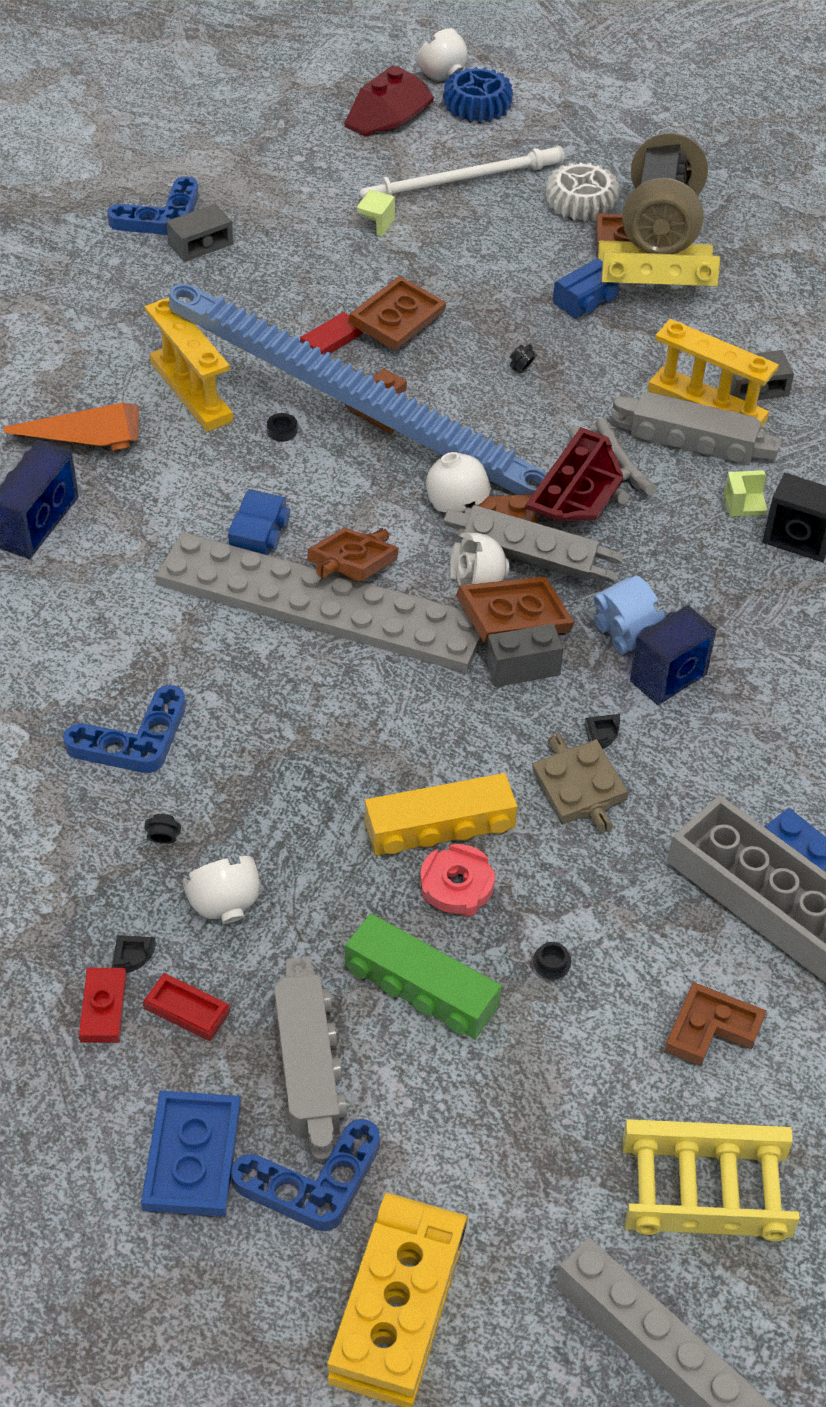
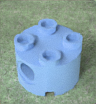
[593,575,667,656]

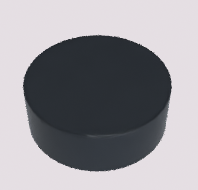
[267,413,298,442]

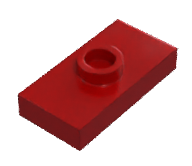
[79,968,127,1043]

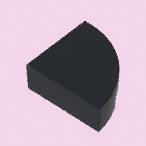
[585,714,620,749]
[112,935,156,973]

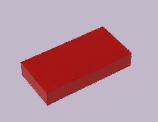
[300,312,363,355]
[143,973,231,1041]

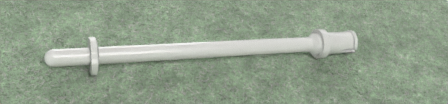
[360,146,564,198]

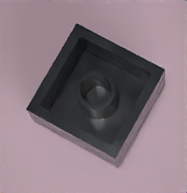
[762,472,826,563]

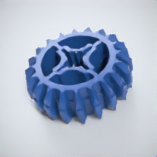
[443,66,513,123]

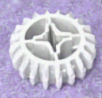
[545,162,619,222]

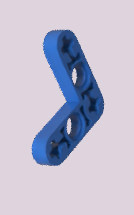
[107,176,198,235]
[63,685,186,773]
[231,1119,380,1231]

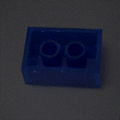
[0,440,79,559]

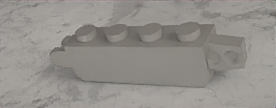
[611,392,781,465]
[444,505,623,582]
[274,957,347,1164]

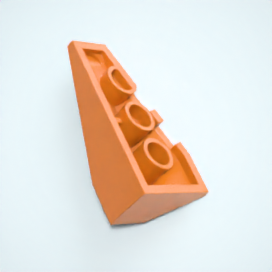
[4,402,139,451]

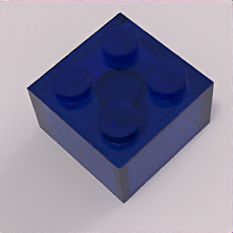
[630,605,717,706]

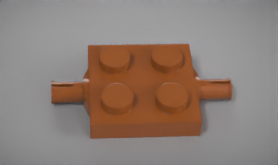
[307,527,399,581]

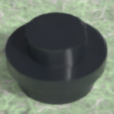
[510,344,537,372]
[144,814,181,844]
[533,942,571,979]

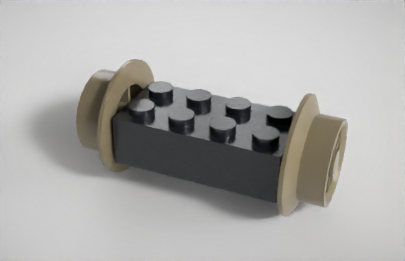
[622,133,708,254]

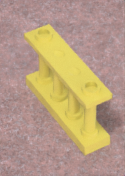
[598,241,720,286]
[622,1119,800,1241]

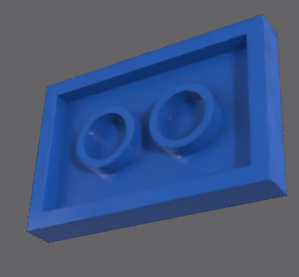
[141,1090,241,1217]

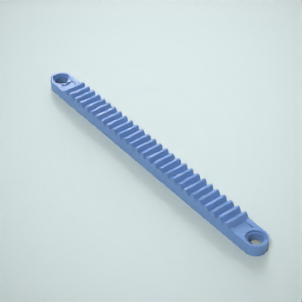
[168,284,547,495]

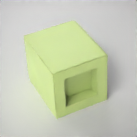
[357,190,395,237]
[724,470,767,517]

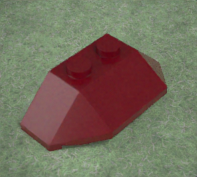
[345,65,434,137]
[525,427,624,523]

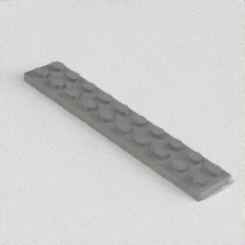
[155,532,482,673]

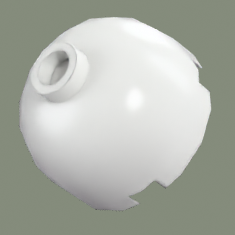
[416,28,468,81]
[426,452,491,512]
[450,532,509,594]
[182,856,260,924]

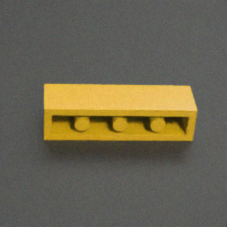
[365,773,517,856]

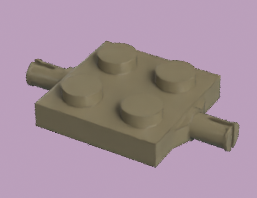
[532,733,628,833]

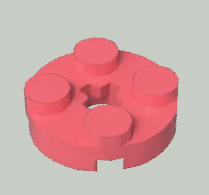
[420,844,495,917]

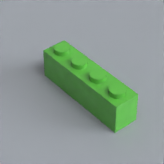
[345,913,502,1040]

